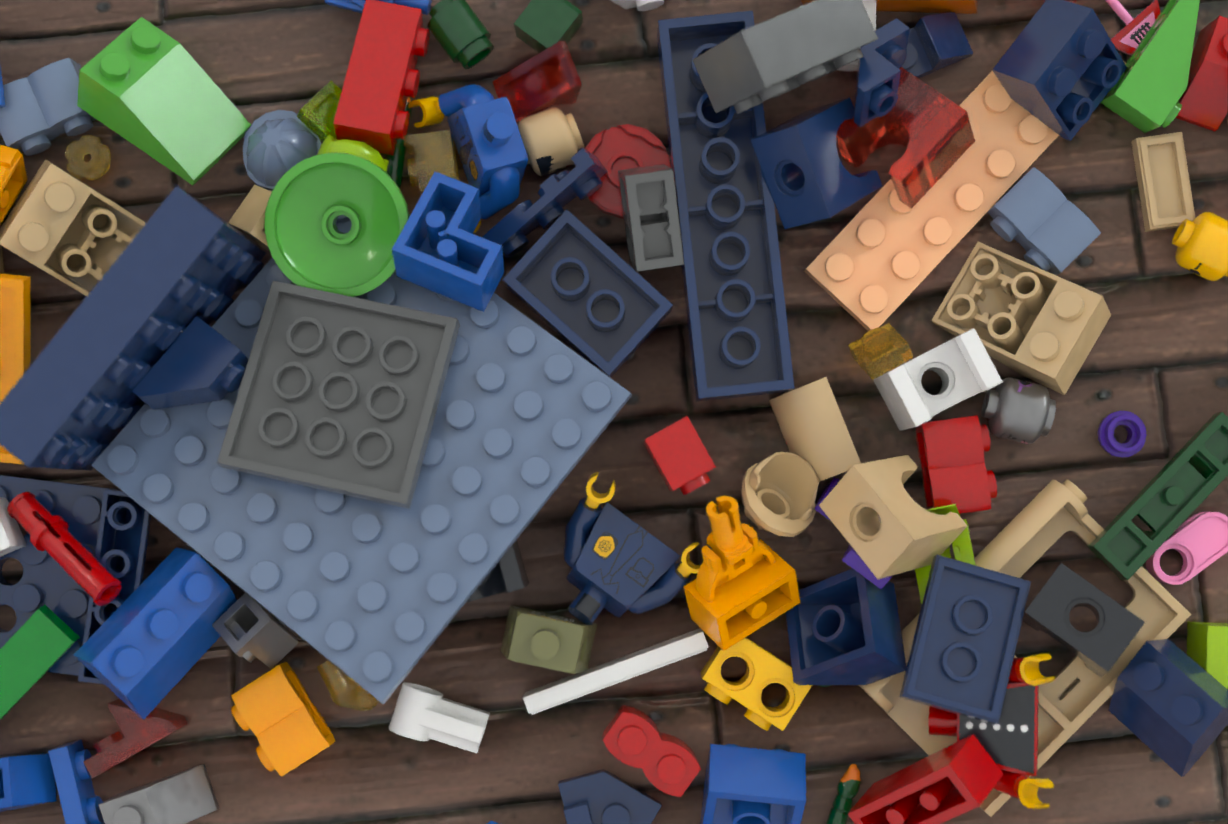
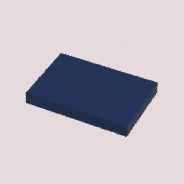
[899,555,1031,725]

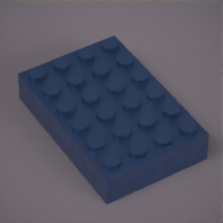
[0,186,266,471]

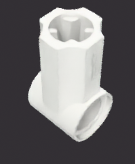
[389,682,490,753]

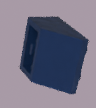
[992,0,1127,141]

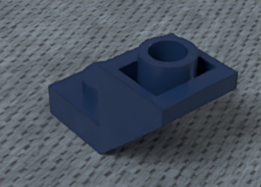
[853,18,910,127]

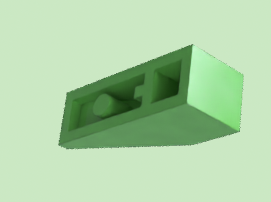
[1101,0,1200,133]

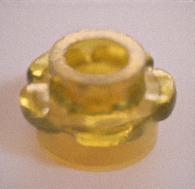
[65,135,111,181]

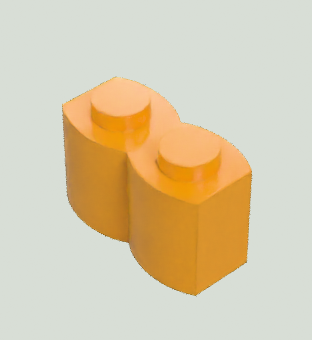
[231,662,336,777]

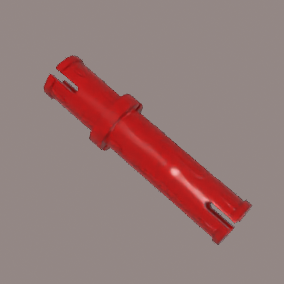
[7,492,122,606]

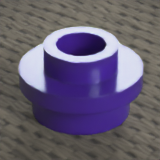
[1098,411,1146,458]

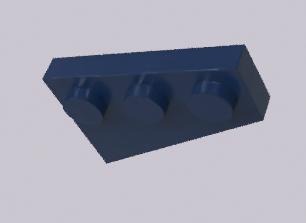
[482,148,608,258]

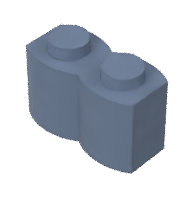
[0,58,96,156]
[988,167,1101,276]

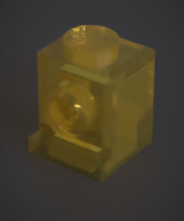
[404,130,459,194]

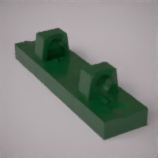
[1088,412,1228,581]

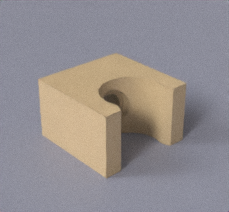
[819,455,968,579]

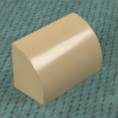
[769,377,861,482]

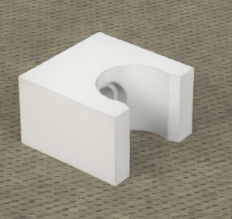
[873,328,1003,431]

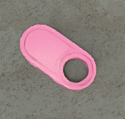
[1146,512,1228,585]

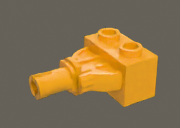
[684,496,801,651]

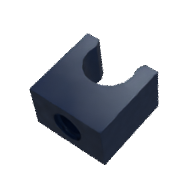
[751,97,883,229]

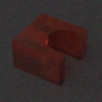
[836,67,975,209]

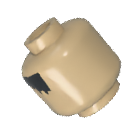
[518,107,584,176]

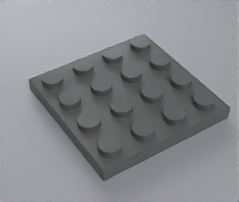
[217,281,460,509]

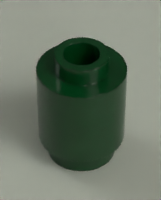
[427,0,494,69]

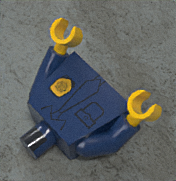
[564,472,701,625]

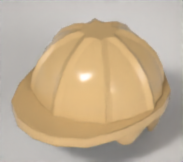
[741,452,819,537]

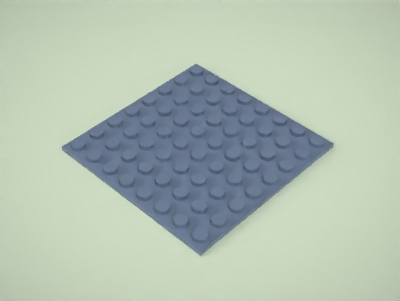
[91,215,632,704]

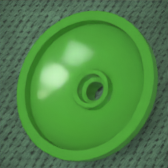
[265,153,410,297]

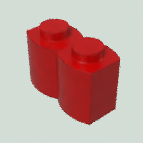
[915,415,997,514]
[603,705,701,797]

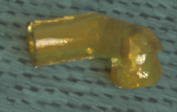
[316,660,379,711]

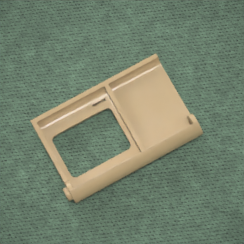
[859,479,1192,817]

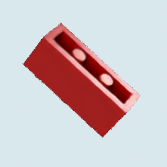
[333,0,430,155]
[848,734,1003,824]

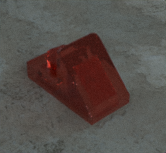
[492,41,582,124]
[83,699,188,779]

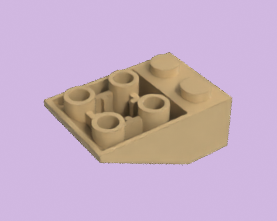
[0,159,146,296]
[931,242,1111,395]

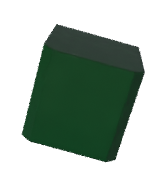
[514,0,583,63]

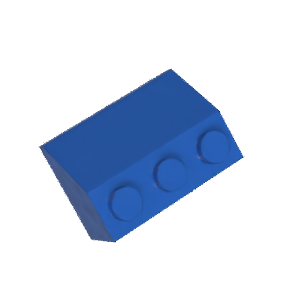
[74,547,237,720]

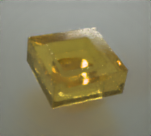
[848,323,914,380]

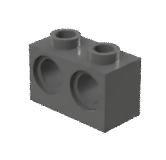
[618,164,684,272]

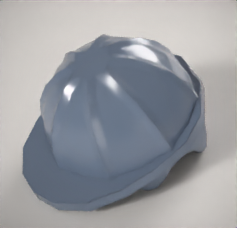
[243,110,322,191]

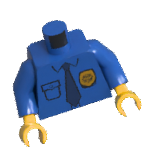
[408,84,528,233]

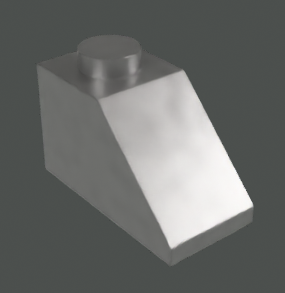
[99,764,219,824]

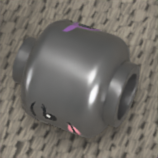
[981,378,1056,444]

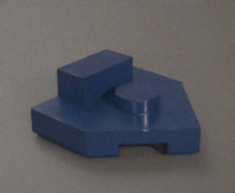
[558,769,662,824]

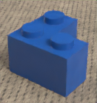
[391,171,504,312]

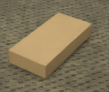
[1131,132,1195,232]

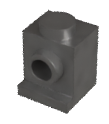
[212,592,299,669]

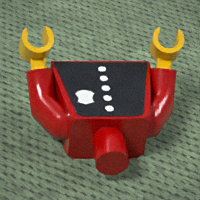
[928,653,1055,809]

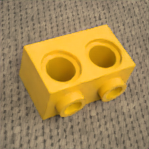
[700,637,812,731]

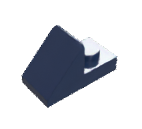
[899,12,974,87]

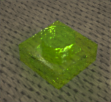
[297,81,342,142]

